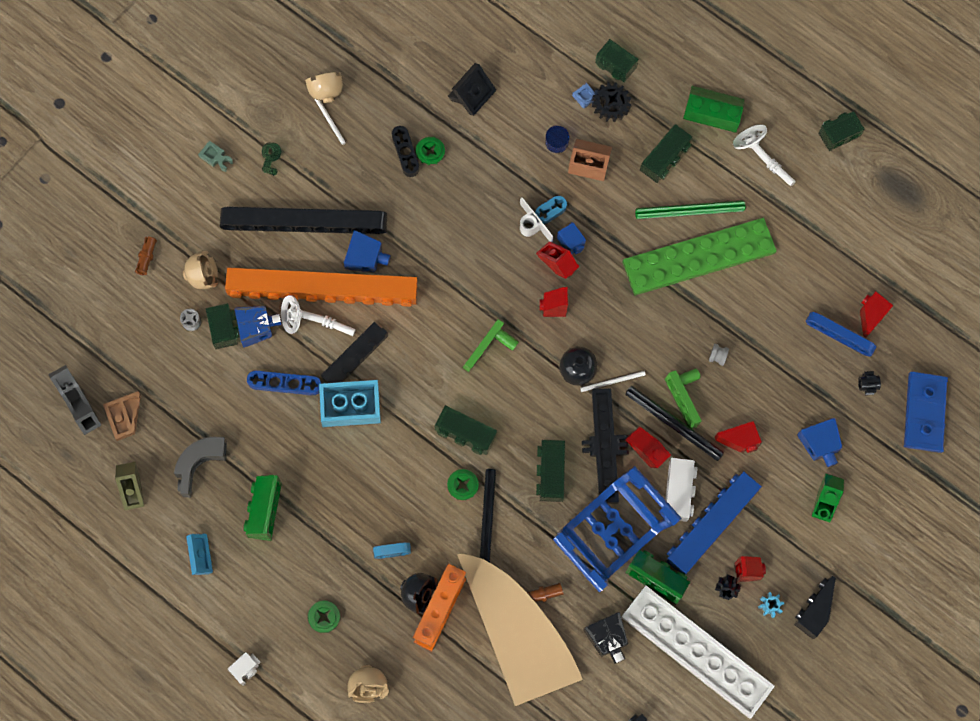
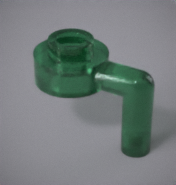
[262,142,282,176]

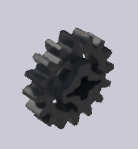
[591,82,632,122]

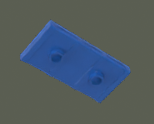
[904,372,948,453]

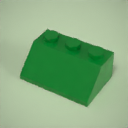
[683,86,745,133]
[243,475,282,541]
[625,550,690,605]

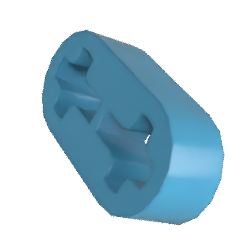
[535,196,567,224]
[373,542,411,559]

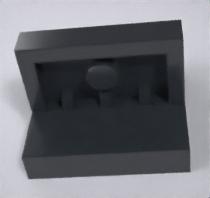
[448,63,496,116]

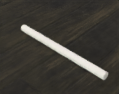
[314,99,346,145]
[580,371,646,392]

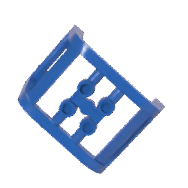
[553,466,682,592]

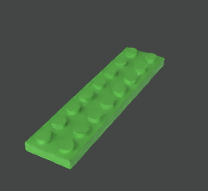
[622,218,776,296]

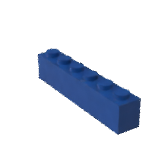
[666,471,762,575]

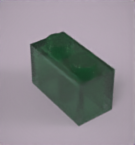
[595,39,639,83]
[818,111,865,151]
[206,304,240,350]

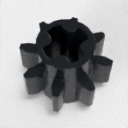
[858,371,881,395]
[715,575,741,600]

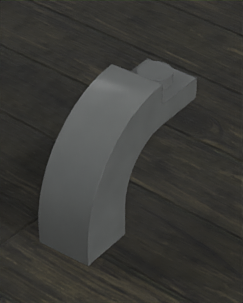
[48,365,102,435]
[174,437,227,498]

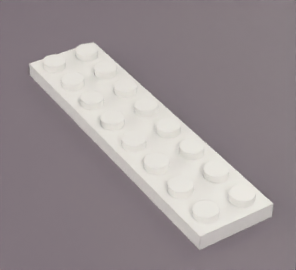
[621,586,775,719]

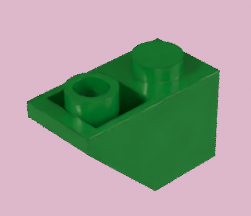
[811,473,844,522]

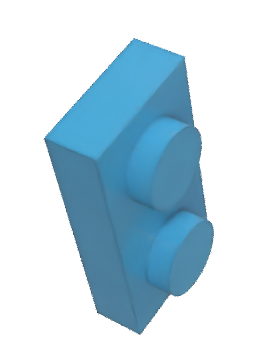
[186,534,213,575]

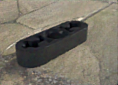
[392,126,419,177]

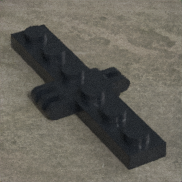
[582,388,629,504]

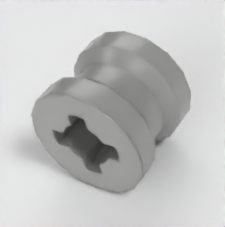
[180,309,201,331]
[709,343,729,366]

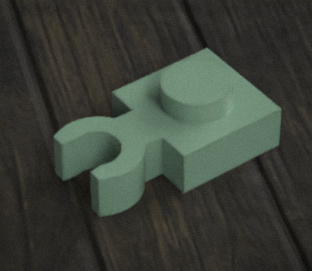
[198,141,233,172]

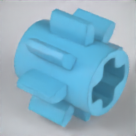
[758,592,784,618]

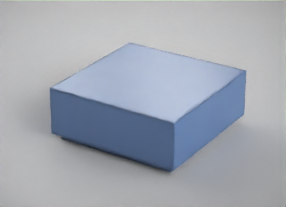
[572,83,595,109]

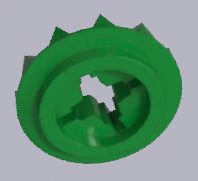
[416,137,445,165]
[447,469,479,501]
[308,601,340,633]

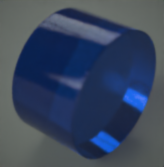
[545,126,570,153]

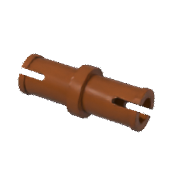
[135,236,157,276]
[527,583,564,602]

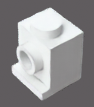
[228,652,261,686]

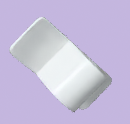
[520,197,553,242]

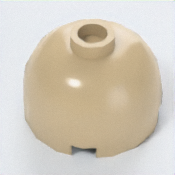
[305,72,343,103]
[183,251,218,290]
[348,665,389,703]

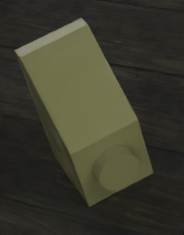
[115,461,144,510]

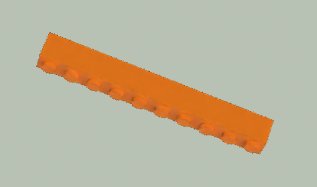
[225,268,418,307]

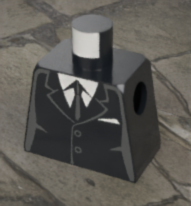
[583,612,628,664]

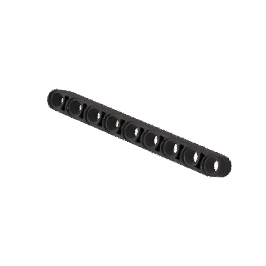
[220,207,387,234]

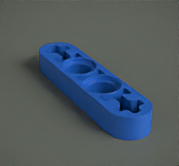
[806,312,876,357]
[247,371,322,395]

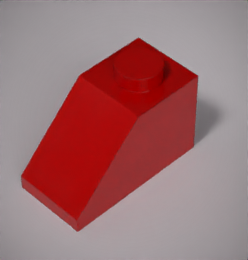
[536,241,579,279]
[539,287,568,317]
[860,291,894,338]
[714,421,762,453]
[625,426,671,468]
[734,556,766,583]

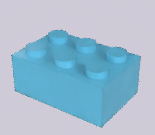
[319,380,381,427]

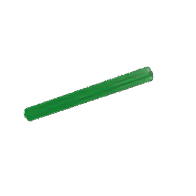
[635,200,746,219]

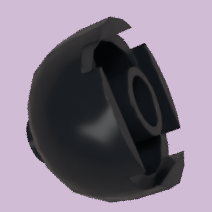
[559,346,598,386]
[400,573,438,614]

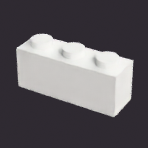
[663,458,697,522]

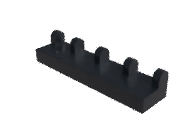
[321,322,388,383]

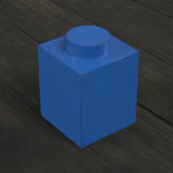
[557,223,586,254]

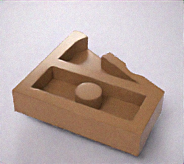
[103,391,141,441]

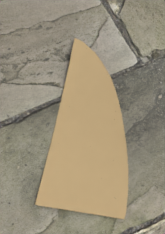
[457,554,583,706]

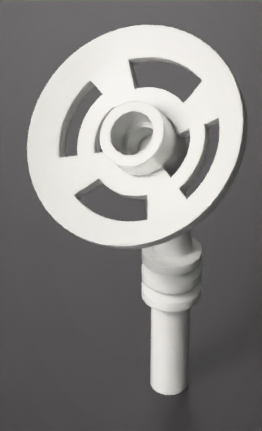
[733,125,796,186]
[281,295,356,336]

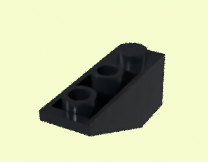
[794,575,836,639]

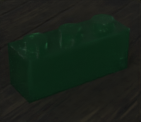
[640,124,693,183]
[435,405,497,455]
[536,440,565,502]

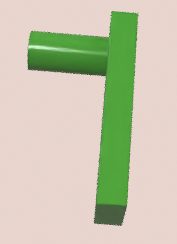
[463,319,519,372]
[664,368,702,429]

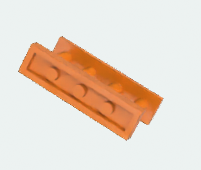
[413,564,467,652]

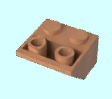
[568,139,612,181]

